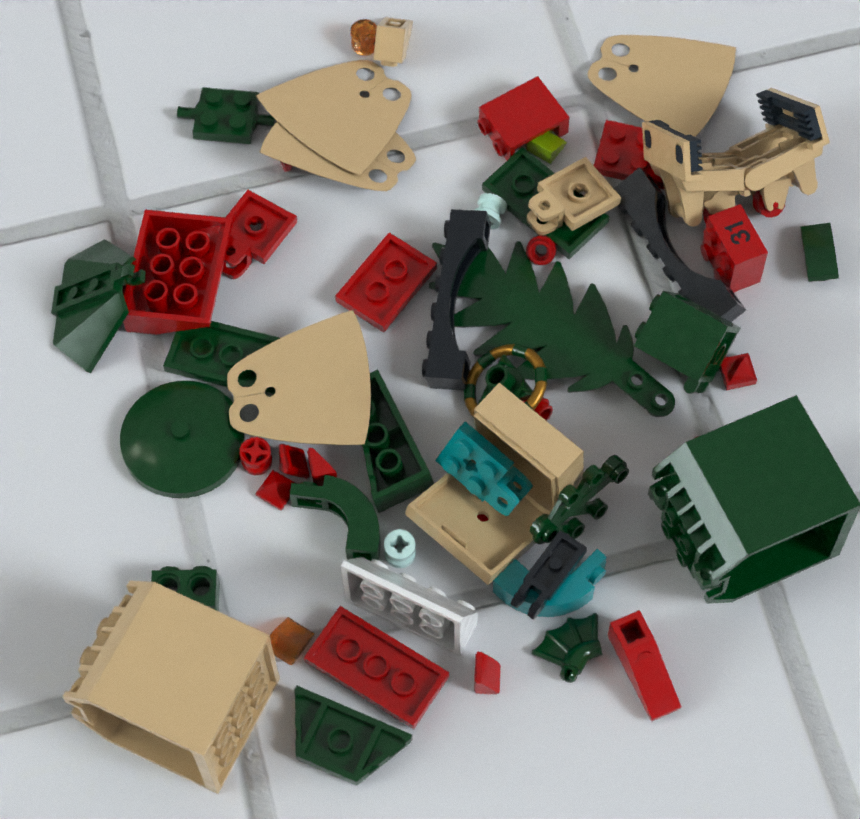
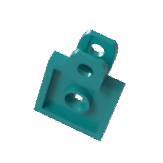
[435,421,533,516]

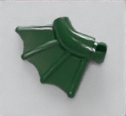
[532,613,602,683]

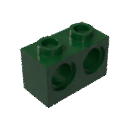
[151,566,220,612]

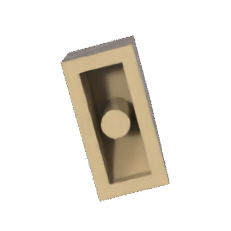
[373,17,413,67]

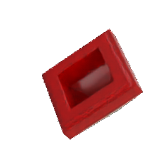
[279,444,310,479]
[255,470,295,511]

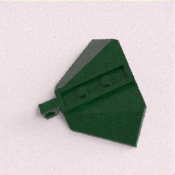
[51,239,146,373]

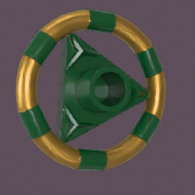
[464,344,547,417]

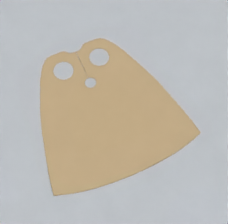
[587,35,736,137]
[256,60,411,176]
[260,122,416,191]
[227,310,371,445]

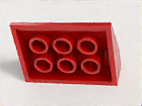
[123,210,233,335]

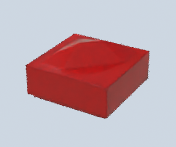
[719,353,757,390]

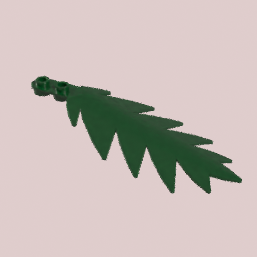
[429,241,675,417]

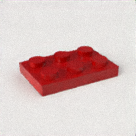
[594,120,664,189]
[335,232,437,333]

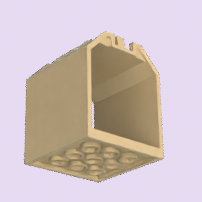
[62,581,280,794]

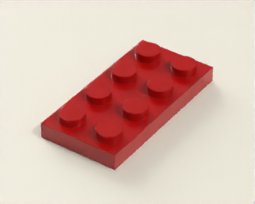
[304,606,450,730]

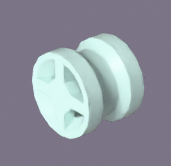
[475,193,507,230]
[384,529,416,568]

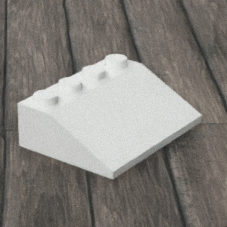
[341,557,478,656]

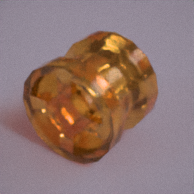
[350,19,377,56]

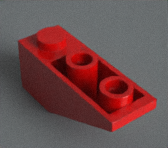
[608,610,681,722]

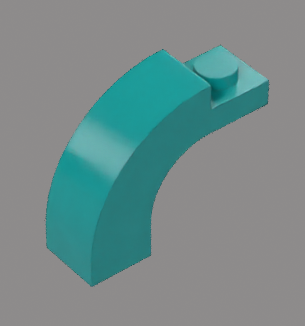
[493,549,607,617]

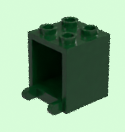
[634,291,741,394]

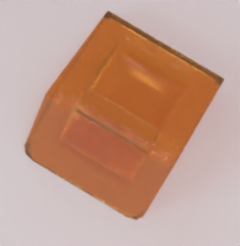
[270,617,315,665]

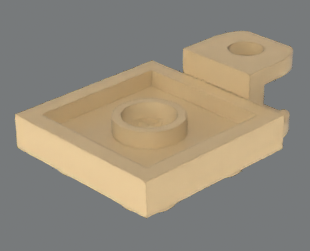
[526,156,621,235]

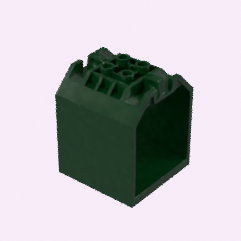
[648,395,860,604]

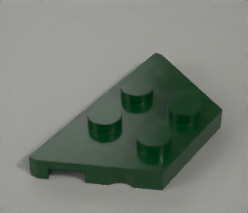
[294,685,413,786]

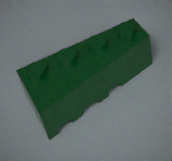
[362,369,434,513]

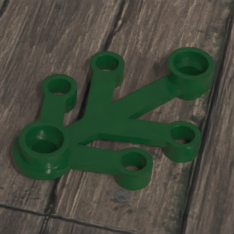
[530,455,629,545]

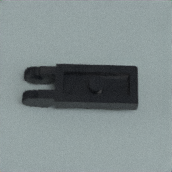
[510,530,587,620]

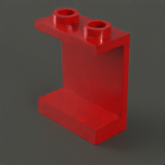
[477,76,570,160]

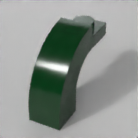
[290,475,381,561]

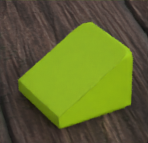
[527,131,567,164]

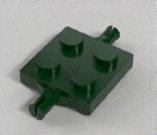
[177,87,276,144]

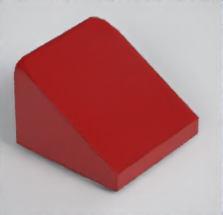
[307,448,337,486]
[474,652,501,694]

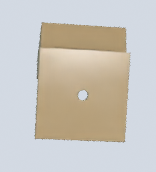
[405,383,584,585]

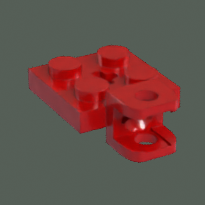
[222,190,297,279]

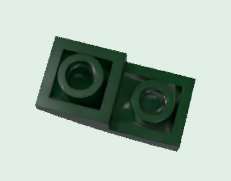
[800,223,839,282]

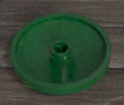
[120,381,245,498]

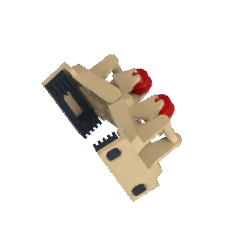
[642,88,830,227]

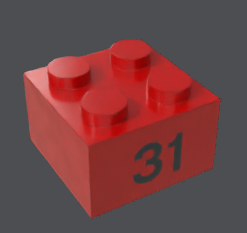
[700,204,768,292]

